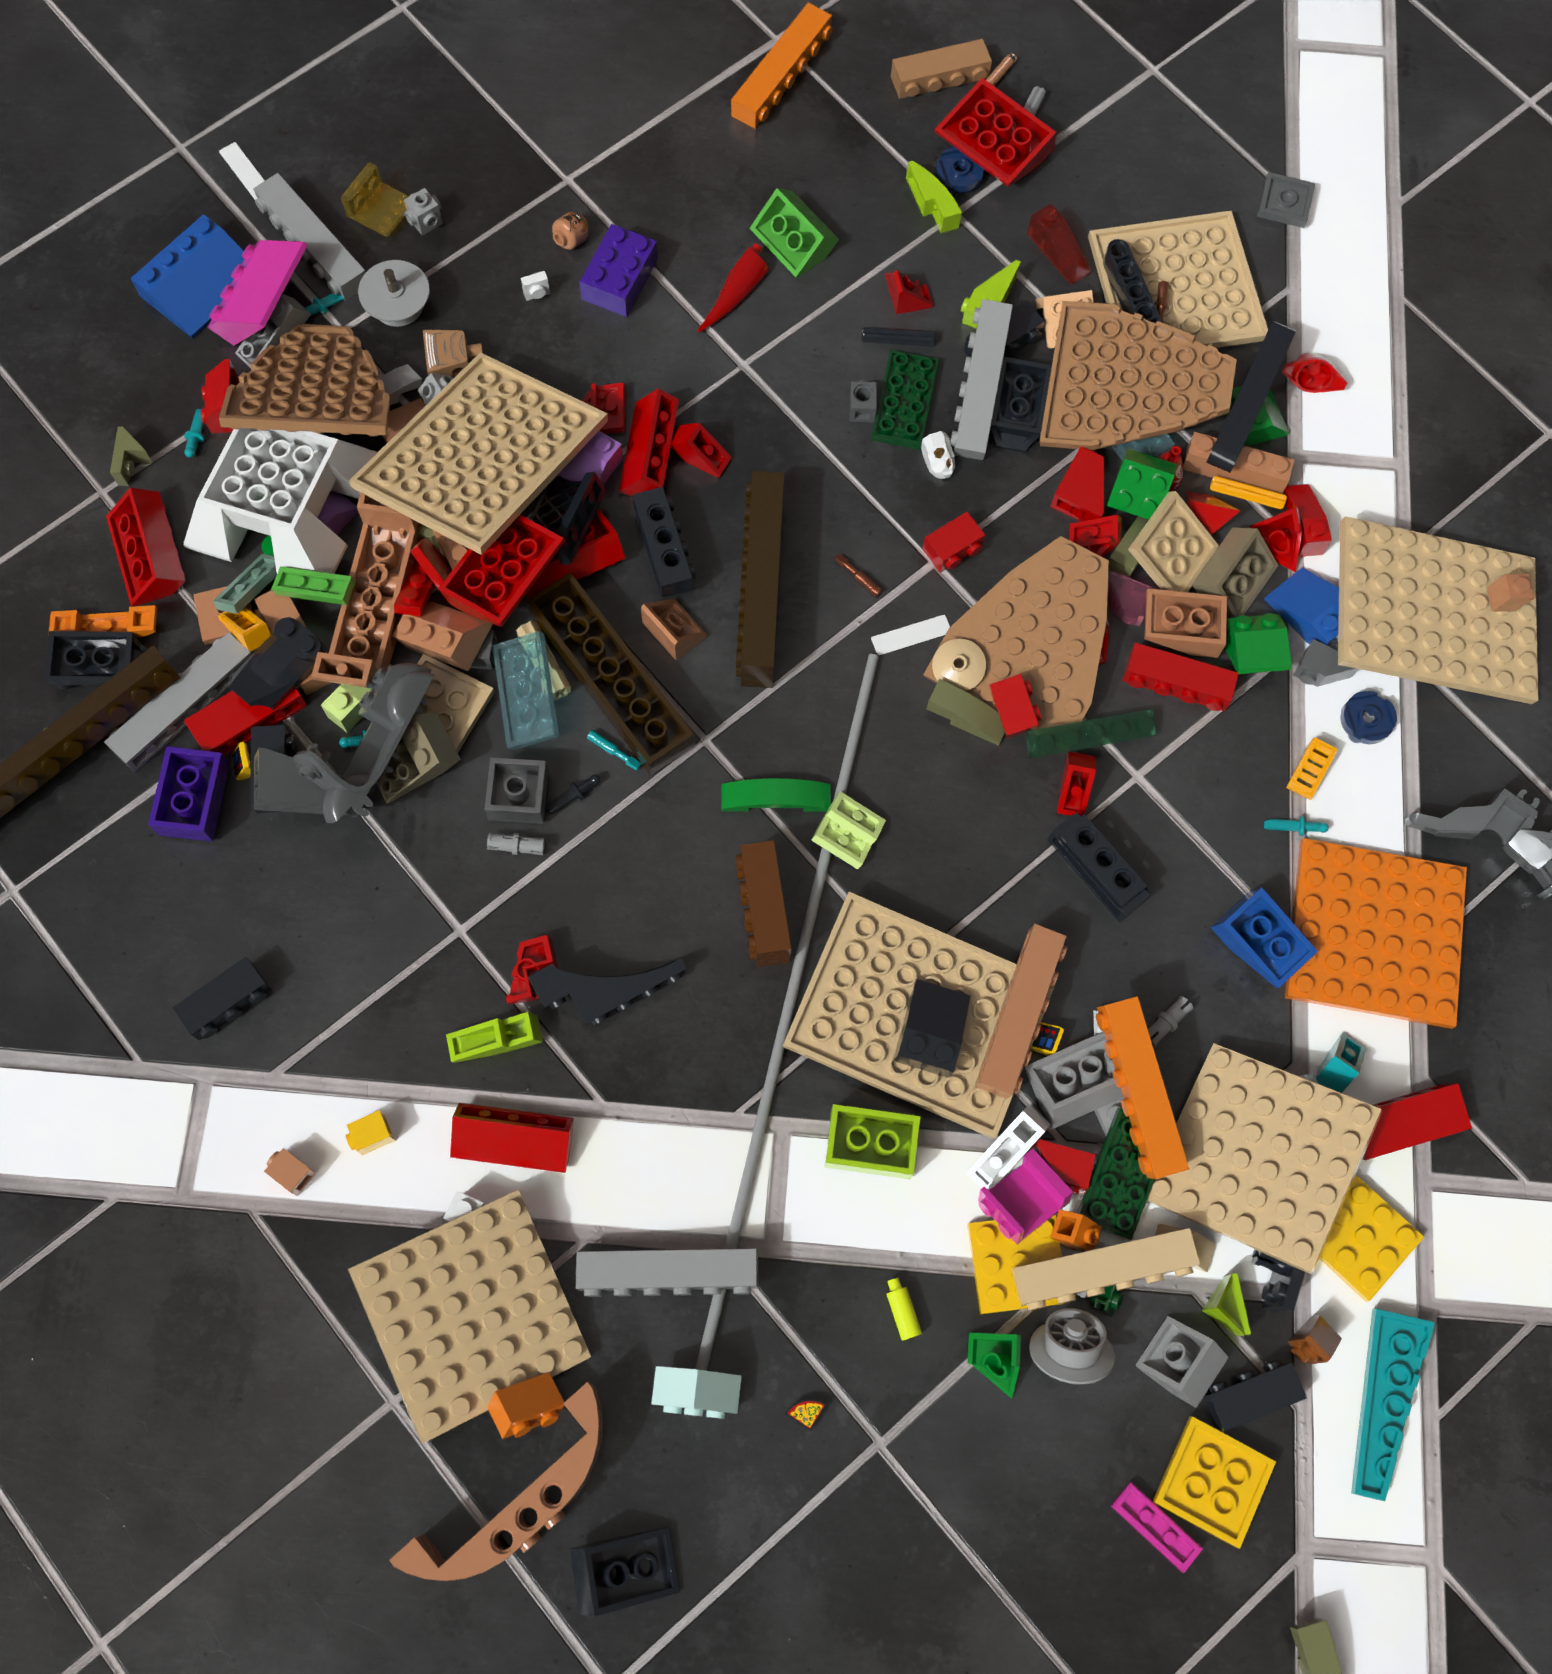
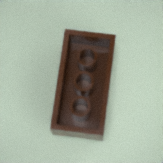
[735,840,791,968]

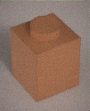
[1487,574,1534,612]
[263,1148,316,1196]

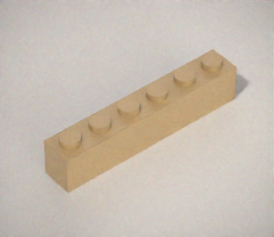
[1012,1228,1200,1311]

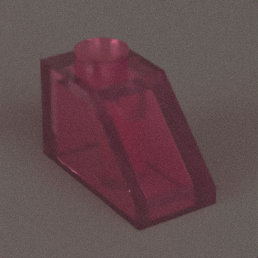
[1107,569,1155,626]

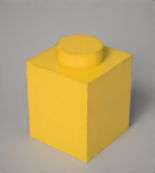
[345,1110,395,1156]

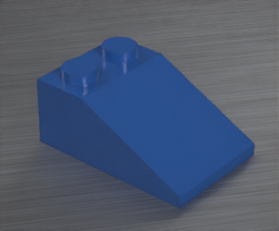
[1264,567,1339,646]
[1210,887,1318,988]

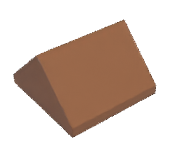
[641,598,708,661]

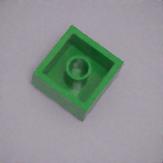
[1107,448,1177,520]

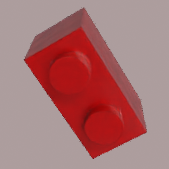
[922,512,985,573]
[989,674,1042,739]

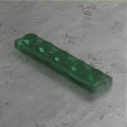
[1025,709,1157,758]

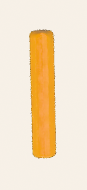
[1210,476,1287,509]

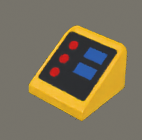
[231,742,251,780]
[1030,1022,1064,1056]

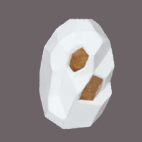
[921,431,955,479]

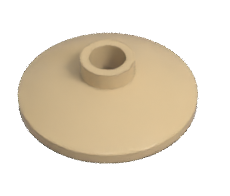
[932,639,986,691]

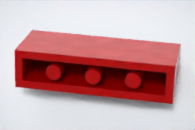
[619,388,679,496]
[183,688,307,757]
[1362,1083,1472,1160]
[450,1102,574,1173]

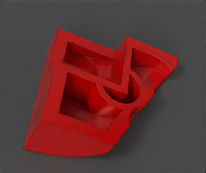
[506,935,559,1004]

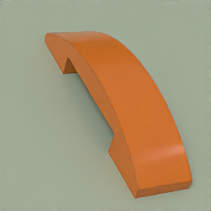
[48,605,157,638]

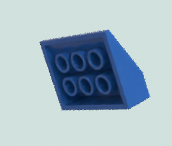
[131,214,244,339]

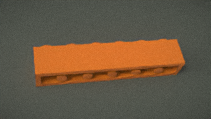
[731,3,833,129]
[1096,996,1189,1179]

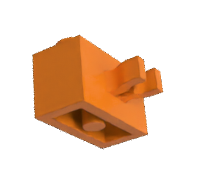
[487,1372,564,1439]

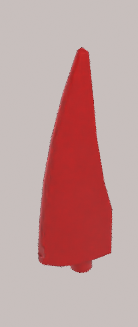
[697,243,769,333]

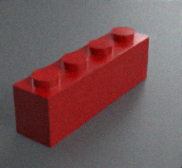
[1122,643,1238,711]

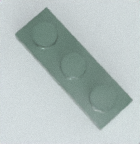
[213,554,277,614]

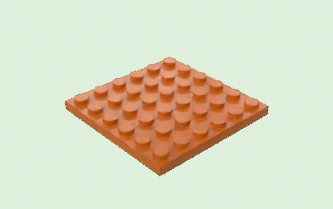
[1285,838,1467,1029]

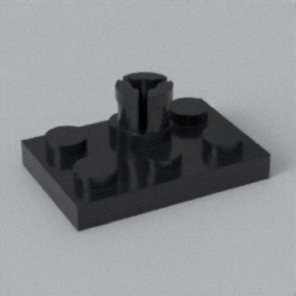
[1251,1249,1305,1312]

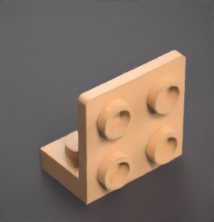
[1036,290,1093,348]

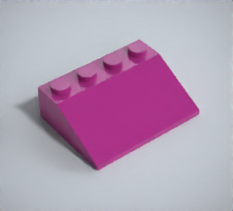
[208,240,307,346]

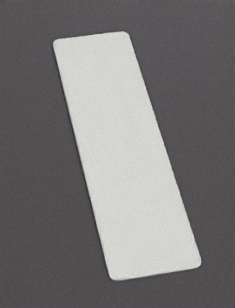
[219,142,264,200]
[871,615,950,655]

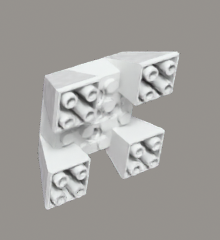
[183,428,378,574]

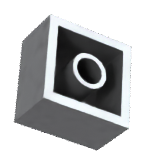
[484,757,549,824]

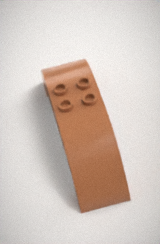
[311,493,418,688]
[389,1382,603,1581]

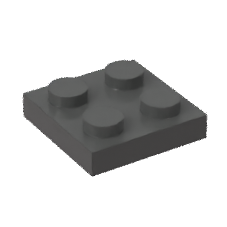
[1257,172,1315,228]

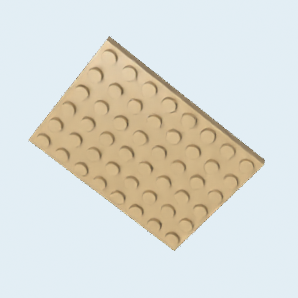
[349,352,608,555]
[1338,516,1538,704]
[782,892,1056,1139]

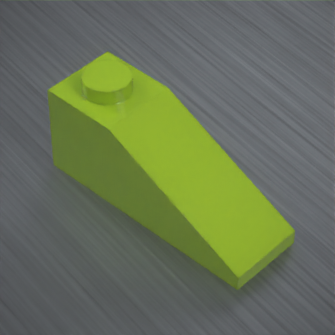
[961,260,1021,328]

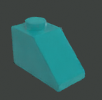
[1315,1032,1367,1093]

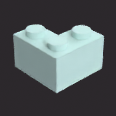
[651,1366,741,1419]

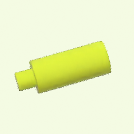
[886,1278,922,1341]

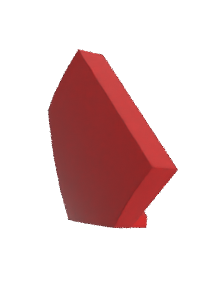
[581,382,626,434]
[1069,515,1122,557]
[410,538,452,589]

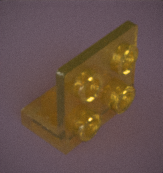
[341,162,409,237]

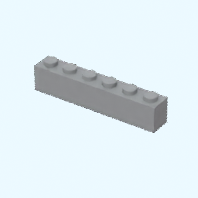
[253,173,366,302]
[950,299,1013,460]
[104,632,252,772]
[576,1249,758,1297]

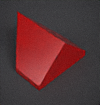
[884,270,934,315]
[1184,491,1240,535]
[1249,507,1302,572]

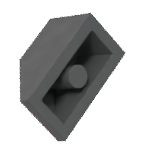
[1293,639,1358,687]

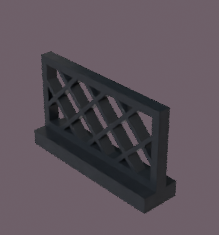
[530,471,606,565]

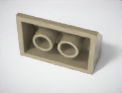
[1192,527,1279,618]

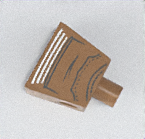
[423,330,483,379]

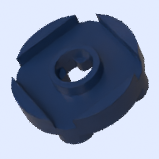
[936,146,985,194]
[1340,691,1397,745]

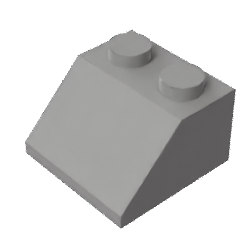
[1135,1316,1229,1408]

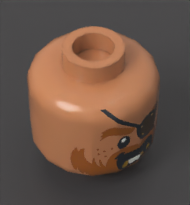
[552,212,589,250]

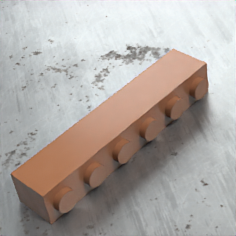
[974,924,1067,1099]

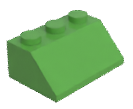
[750,188,839,278]

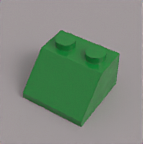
[1226,386,1289,446]
[1224,613,1292,674]

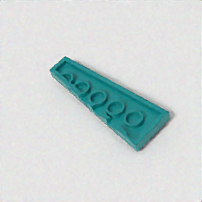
[1351,1309,1435,1501]

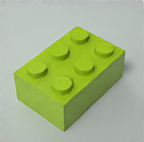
[824,1104,920,1180]

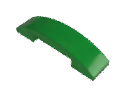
[722,778,831,812]

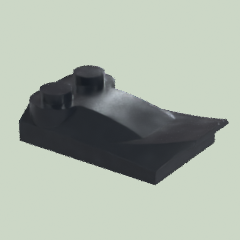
[990,357,1052,452]
[227,617,329,710]
[44,631,148,689]

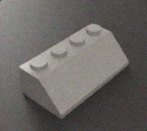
[1025,1032,1123,1129]

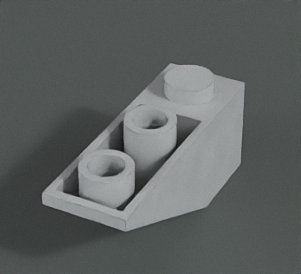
[235,294,311,368]

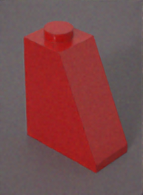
[1050,446,1104,521]

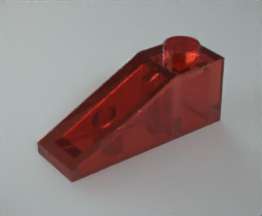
[1027,204,1091,285]

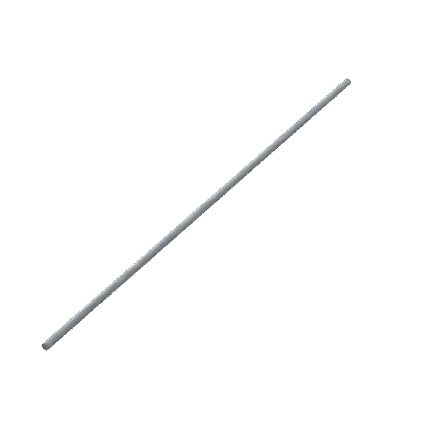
[692,654,879,1416]

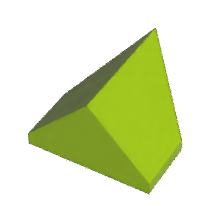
[1202,1273,1251,1337]

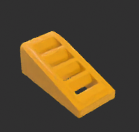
[217,607,271,651]
[1286,737,1338,800]

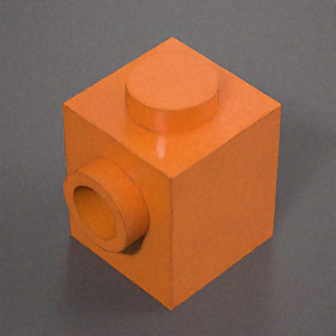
[1050,1209,1102,1252]

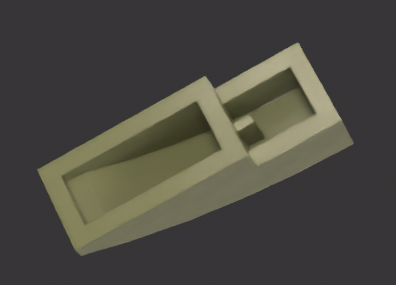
[1108,516,1148,580]
[926,679,1005,746]
[1290,1618,1342,1674]

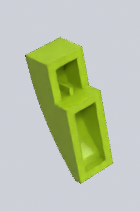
[906,161,962,233]
[446,1012,543,1063]

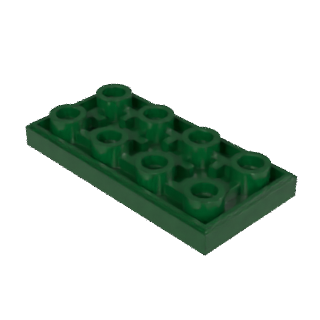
[871,350,939,450]
[1077,1108,1155,1241]

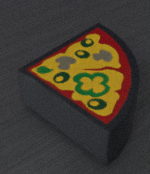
[785,1399,827,1431]

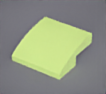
[812,791,886,869]

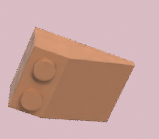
[1144,588,1227,658]

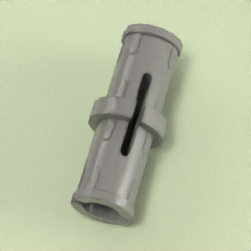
[487,832,545,856]
[1148,996,1194,1047]

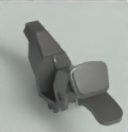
[1405,788,1552,900]

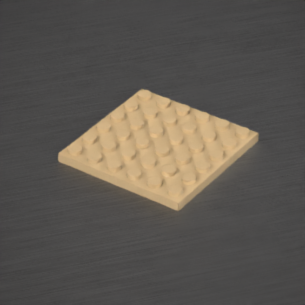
[1088,211,1268,348]
[1147,1043,1382,1275]
[348,1190,591,1444]

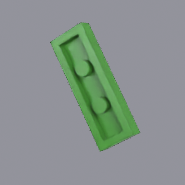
[271,566,356,605]

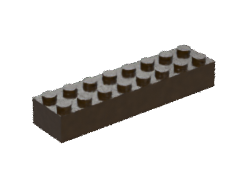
[736,471,784,688]
[526,572,695,776]

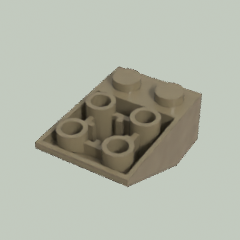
[376,712,461,803]

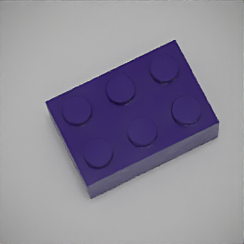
[579,224,658,317]
[148,747,230,842]

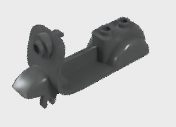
[293,663,434,823]

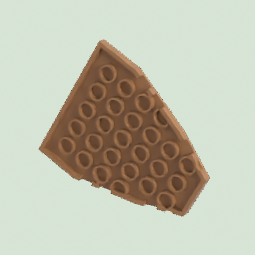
[1040,301,1237,450]
[219,324,390,436]
[923,536,1109,751]

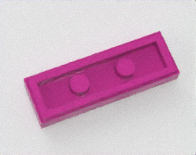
[1110,1482,1203,1573]

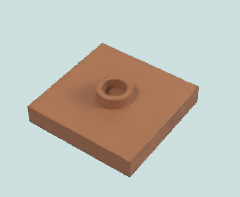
[193,586,254,645]

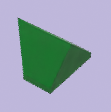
[967,1333,1021,1399]

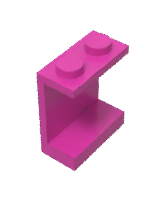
[978,1149,1073,1245]

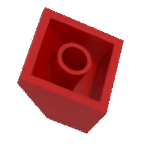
[201,359,239,434]

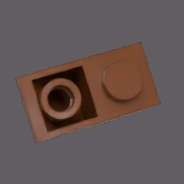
[1287,1315,1342,1364]

